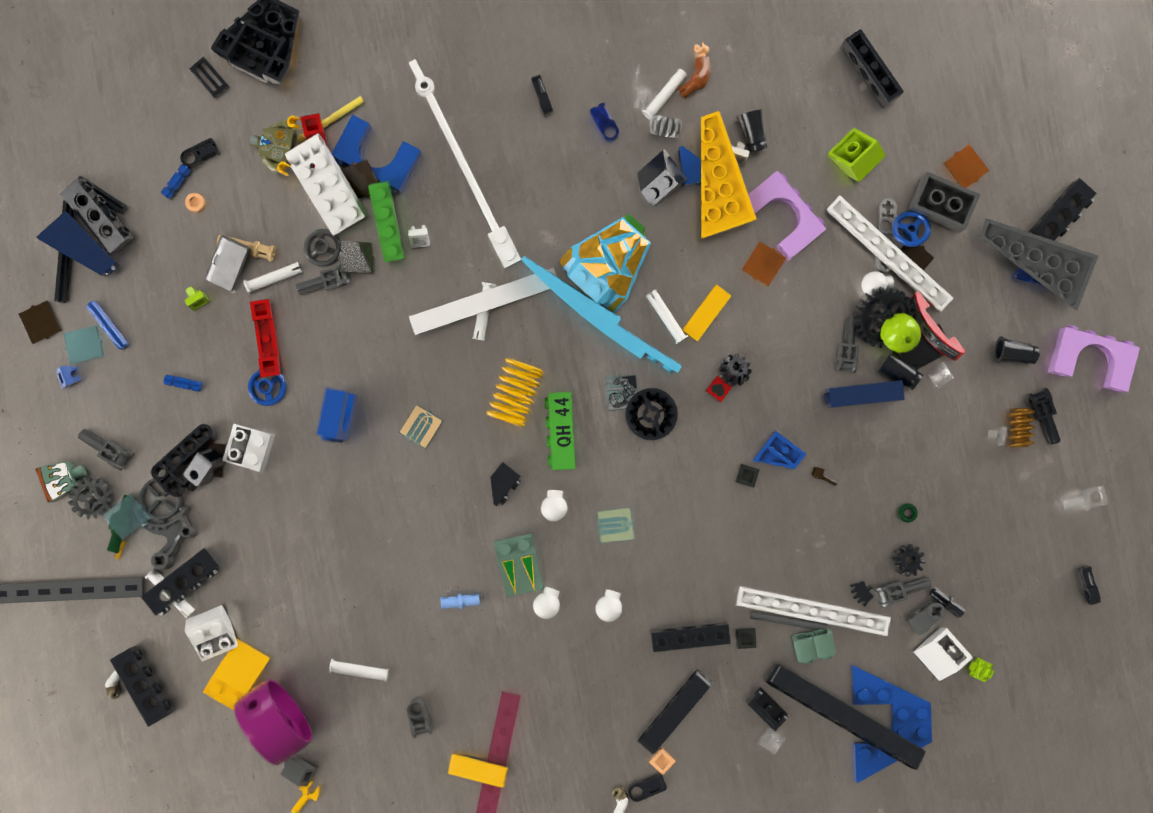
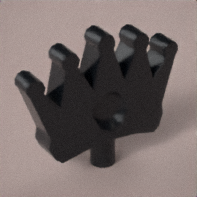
[850,581,874,607]

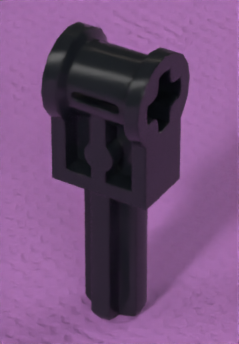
[1027,388,1061,445]

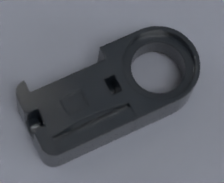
[531,75,553,115]
[180,138,220,168]
[1077,565,1101,606]
[628,772,667,802]

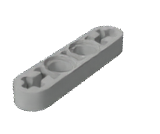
[876,198,897,273]

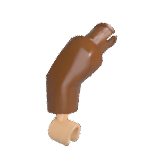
[678,42,711,99]

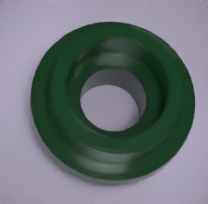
[898,503,918,523]

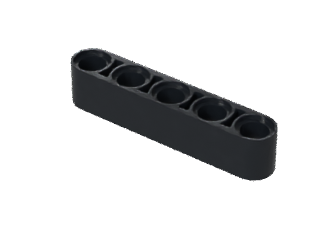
[637,669,713,754]

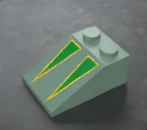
[494,533,544,597]

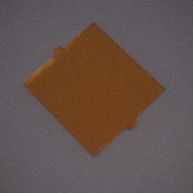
[944,144,990,188]
[742,242,786,286]

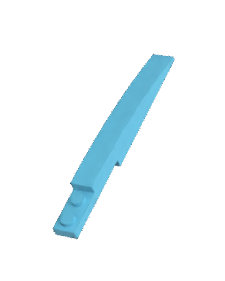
[521,256,682,373]

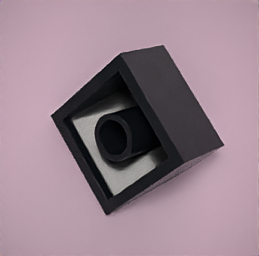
[637,149,688,207]

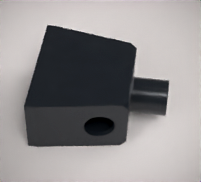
[184,447,226,492]

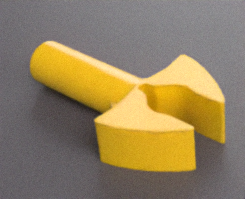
[291,781,320,813]

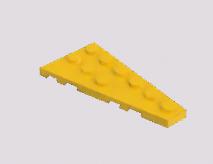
[701,111,757,239]

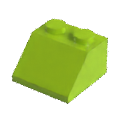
[827,128,886,182]

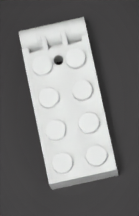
[285,133,368,236]

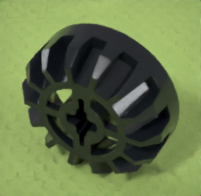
[625,388,678,440]

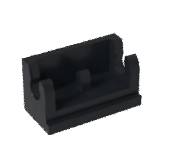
[745,687,788,732]

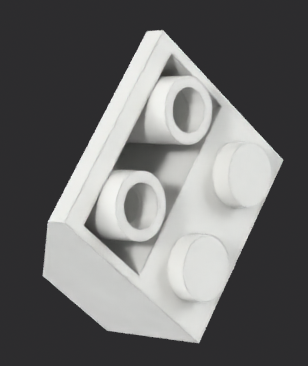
[222,424,275,472]
[185,605,238,661]
[913,626,973,681]

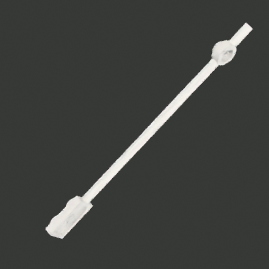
[409,60,522,269]

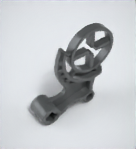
[133,477,197,570]

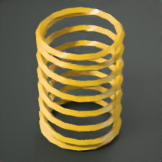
[486,358,544,427]

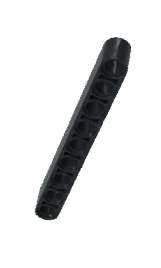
[766,664,926,770]

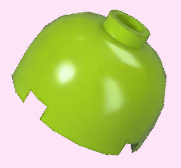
[880,313,921,353]

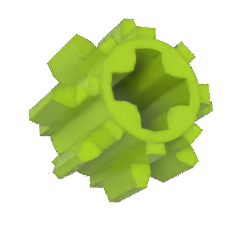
[968,658,995,682]

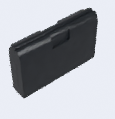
[900,324,946,369]

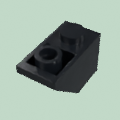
[490,462,521,507]

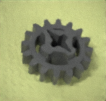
[68,477,112,519]

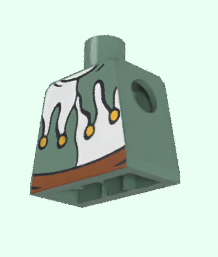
[35,462,87,503]

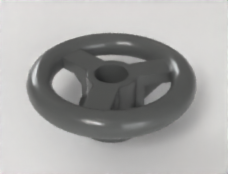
[304,229,342,267]

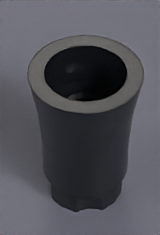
[736,109,768,153]
[994,336,1040,364]
[878,351,923,390]

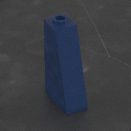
[36,211,117,276]
[824,380,905,408]

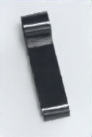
[151,424,217,497]

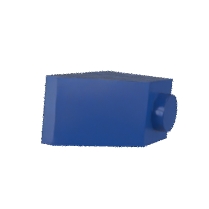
[678,146,701,188]

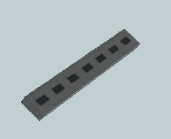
[0,577,144,604]

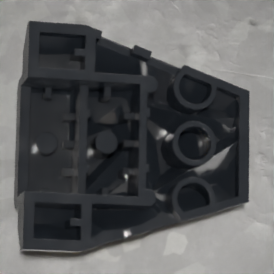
[211,0,300,84]

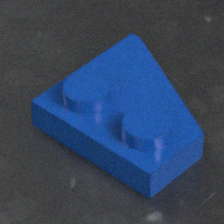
[753,430,806,469]

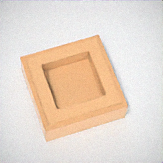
[649,747,676,775]

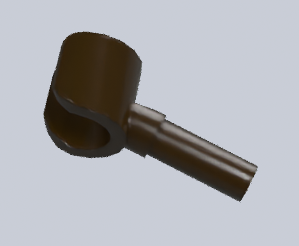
[812,467,838,486]

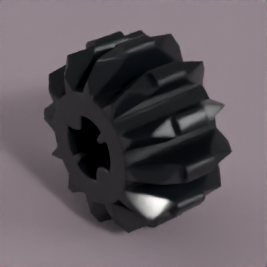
[718,354,752,387]
[892,544,926,577]

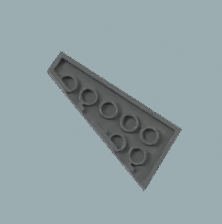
[979,218,1098,311]

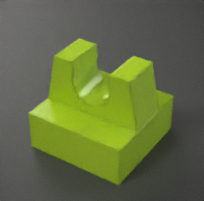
[184,286,210,311]

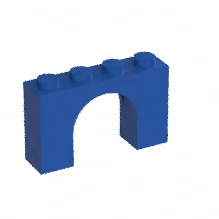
[331,114,422,194]
[317,388,357,443]

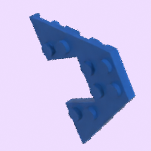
[851,665,932,783]

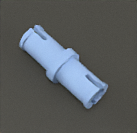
[440,593,480,609]

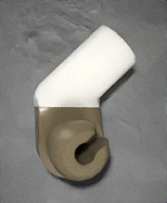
[105,670,120,699]
[612,787,629,813]

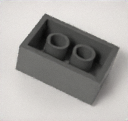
[907,172,980,233]

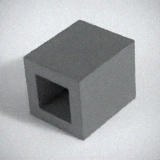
[280,757,316,786]

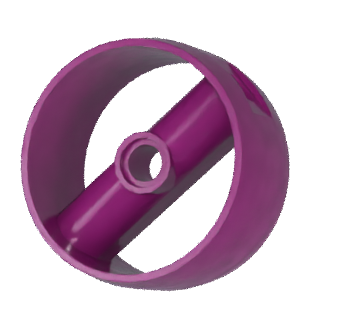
[234,679,312,765]

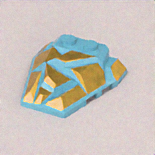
[559,217,651,312]

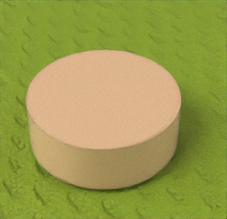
[185,193,206,213]

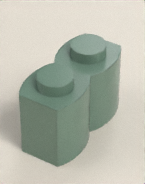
[792,628,836,664]

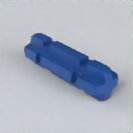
[161,164,191,199]
[163,375,202,392]

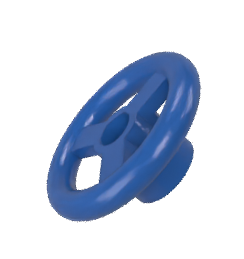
[892,211,931,247]
[248,370,286,406]

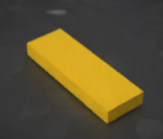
[682,284,731,342]
[448,754,508,788]

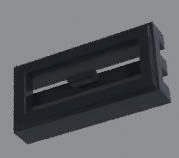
[189,57,229,98]

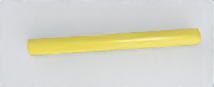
[297,96,364,143]

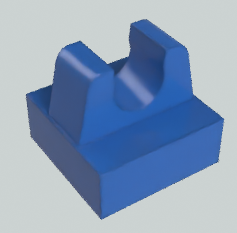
[56,365,80,389]

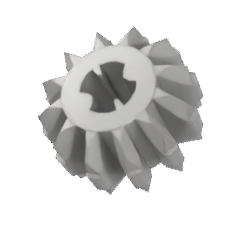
[650,115,682,138]

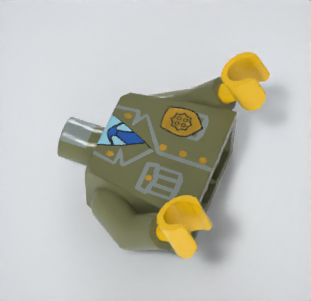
[249,116,300,176]

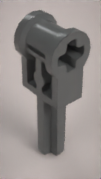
[296,264,353,295]
[836,316,860,373]
[78,429,132,471]
[874,577,931,607]

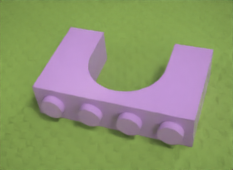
[748,171,826,261]
[1048,325,1140,393]

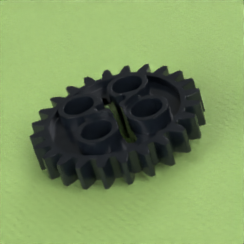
[853,286,916,348]

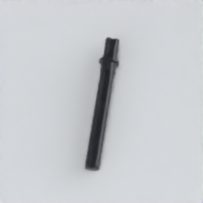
[54,200,75,303]

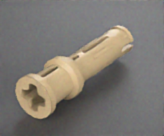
[216,234,276,262]

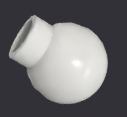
[861,271,894,296]
[541,490,567,522]
[533,587,560,619]
[596,590,622,622]

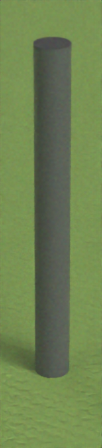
[750,611,827,630]

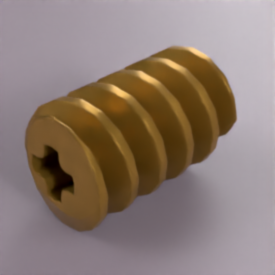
[1009,408,1035,447]

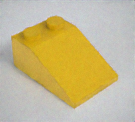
[203,639,270,710]

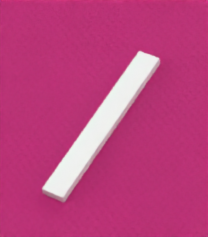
[826,195,953,313]
[409,268,556,335]
[736,586,891,636]

